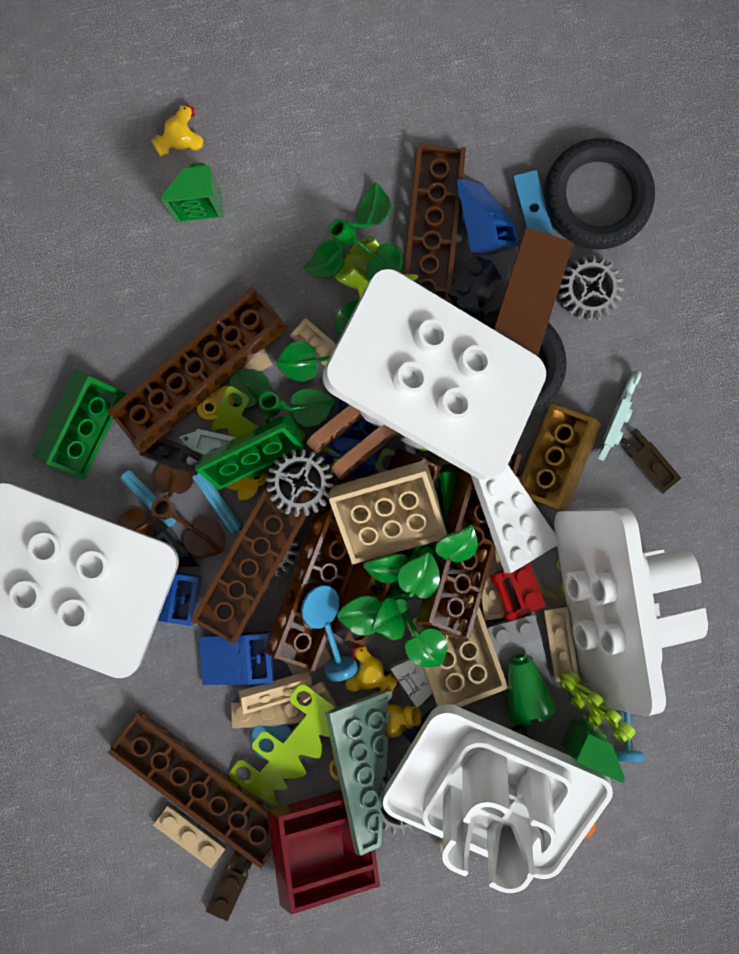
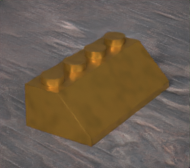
[519,403,601,511]

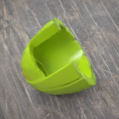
[335,235,380,290]

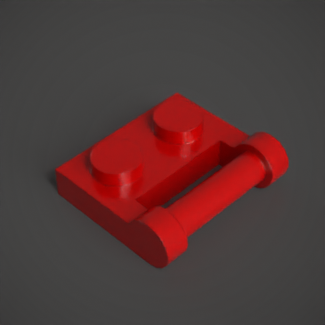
[489,562,546,622]

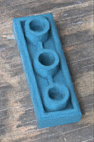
[513,170,554,236]

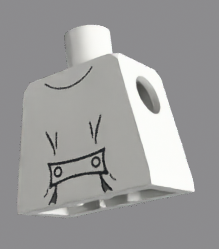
[390,657,432,707]

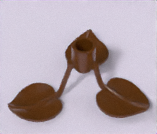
[116,462,224,557]

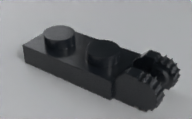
[139,437,203,475]

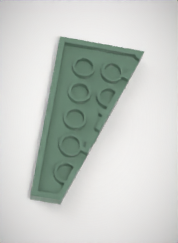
[325,689,392,856]

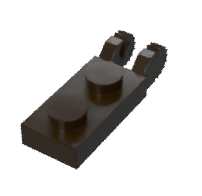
[620,428,682,494]
[206,850,252,922]

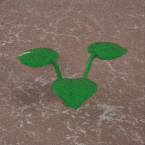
[303,182,402,280]
[277,299,360,382]
[230,369,335,477]
[363,525,478,583]
[337,552,447,667]
[371,581,408,640]

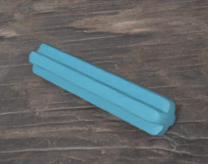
[120,470,176,527]
[192,473,241,533]

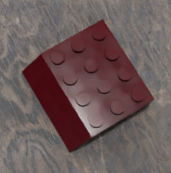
[267,791,380,915]

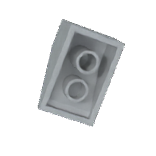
[486,612,551,695]

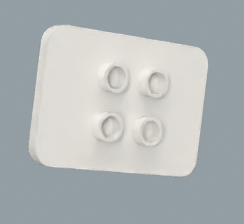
[323,269,546,480]
[0,483,179,678]
[554,508,708,717]
[383,704,613,893]

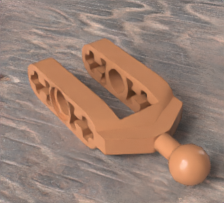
[306,405,397,480]

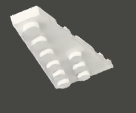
[471,466,557,573]

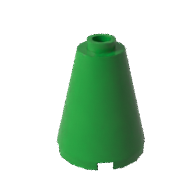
[507,653,555,725]

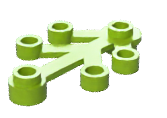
[559,669,636,743]

